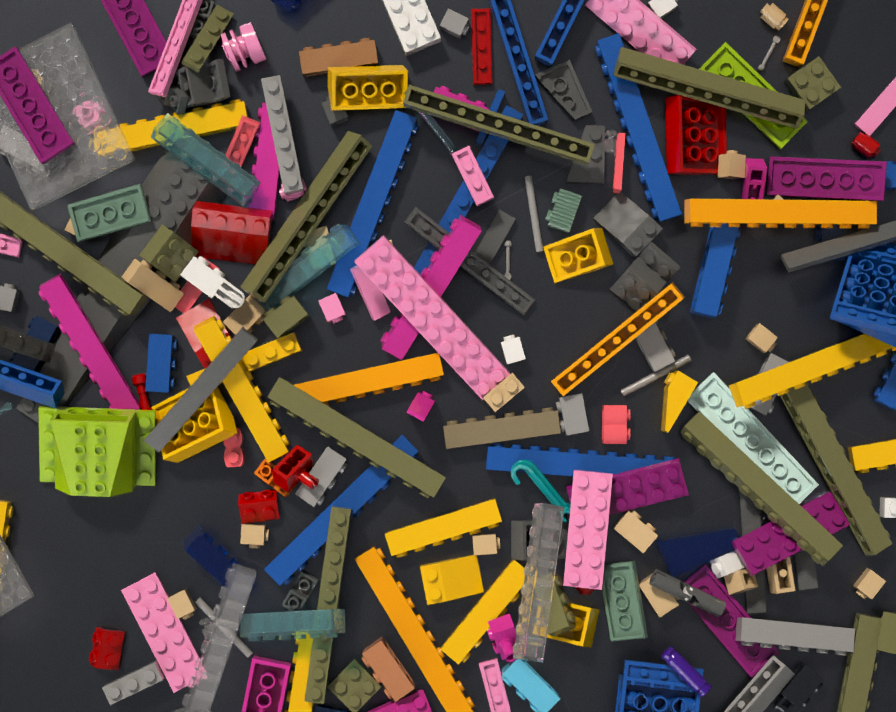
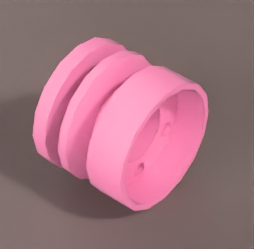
[221,22,266,72]

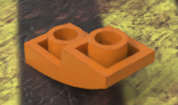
[254,458,297,498]

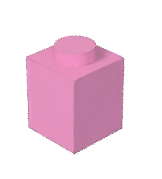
[319,293,346,324]

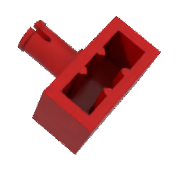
[272,445,319,492]

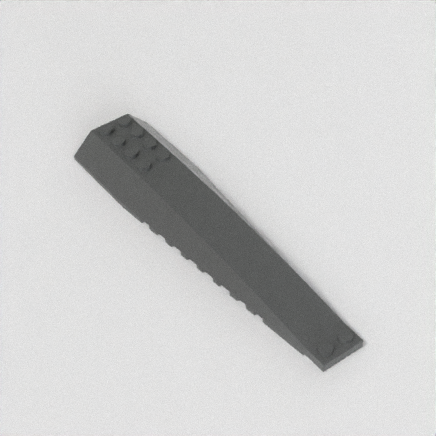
[16,143,233,423]

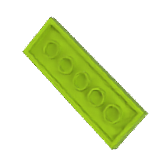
[699,42,808,149]

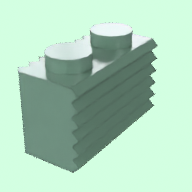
[545,188,582,233]

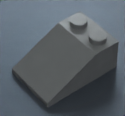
[593,192,663,258]
[511,520,569,561]

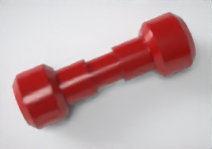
[132,373,153,410]

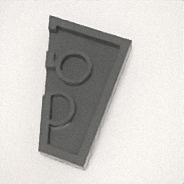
[535,60,592,121]
[566,125,605,184]

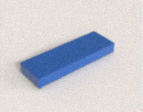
[476,89,505,147]

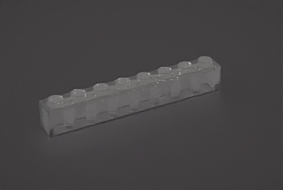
[513,503,564,663]
[182,563,256,712]

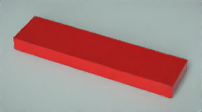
[471,8,492,86]

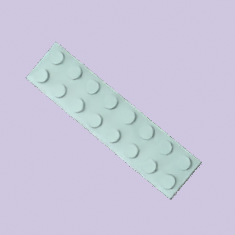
[688,372,819,504]

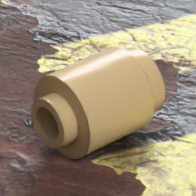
[760,3,789,31]

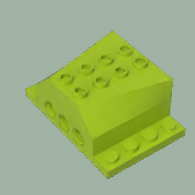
[39,406,156,497]

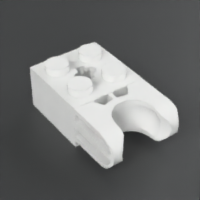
[180,256,245,308]

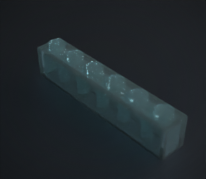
[151,114,261,207]
[258,224,360,312]
[240,609,345,641]

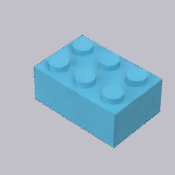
[501,654,560,712]

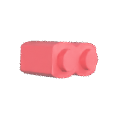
[602,405,630,444]
[223,428,245,467]

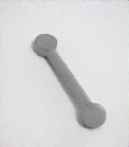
[758,36,780,72]
[504,240,512,280]

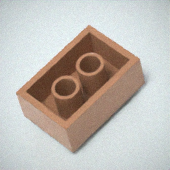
[361,636,415,702]

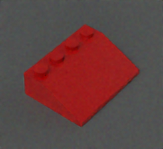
[665,95,727,175]
[191,201,273,265]

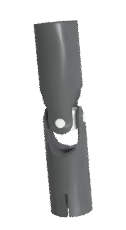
[649,569,726,617]

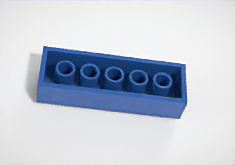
[690,198,741,319]

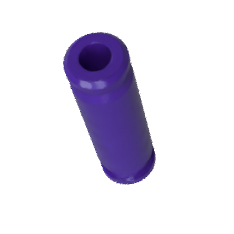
[661,646,711,697]

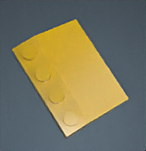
[151,386,237,463]

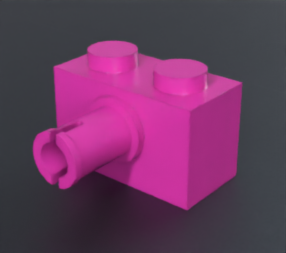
[487,613,524,662]

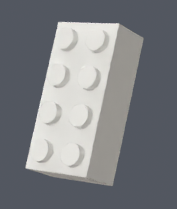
[382,0,441,56]

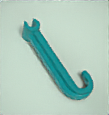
[511,460,571,522]

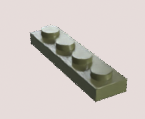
[182,5,234,73]

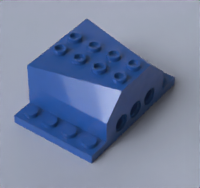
[830,243,896,347]
[615,660,704,712]

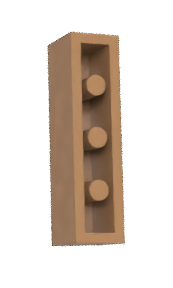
[299,38,379,77]

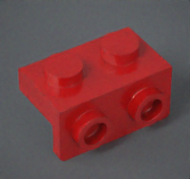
[238,490,280,524]
[89,627,125,670]

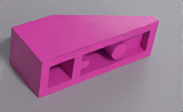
[741,158,767,199]
[406,391,435,422]

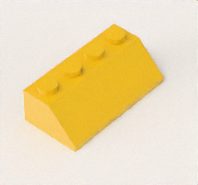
[328,65,408,110]

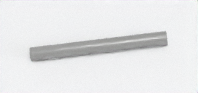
[524,176,544,252]
[620,355,691,397]
[195,597,253,658]

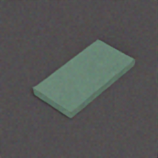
[67,184,152,242]
[602,561,648,642]

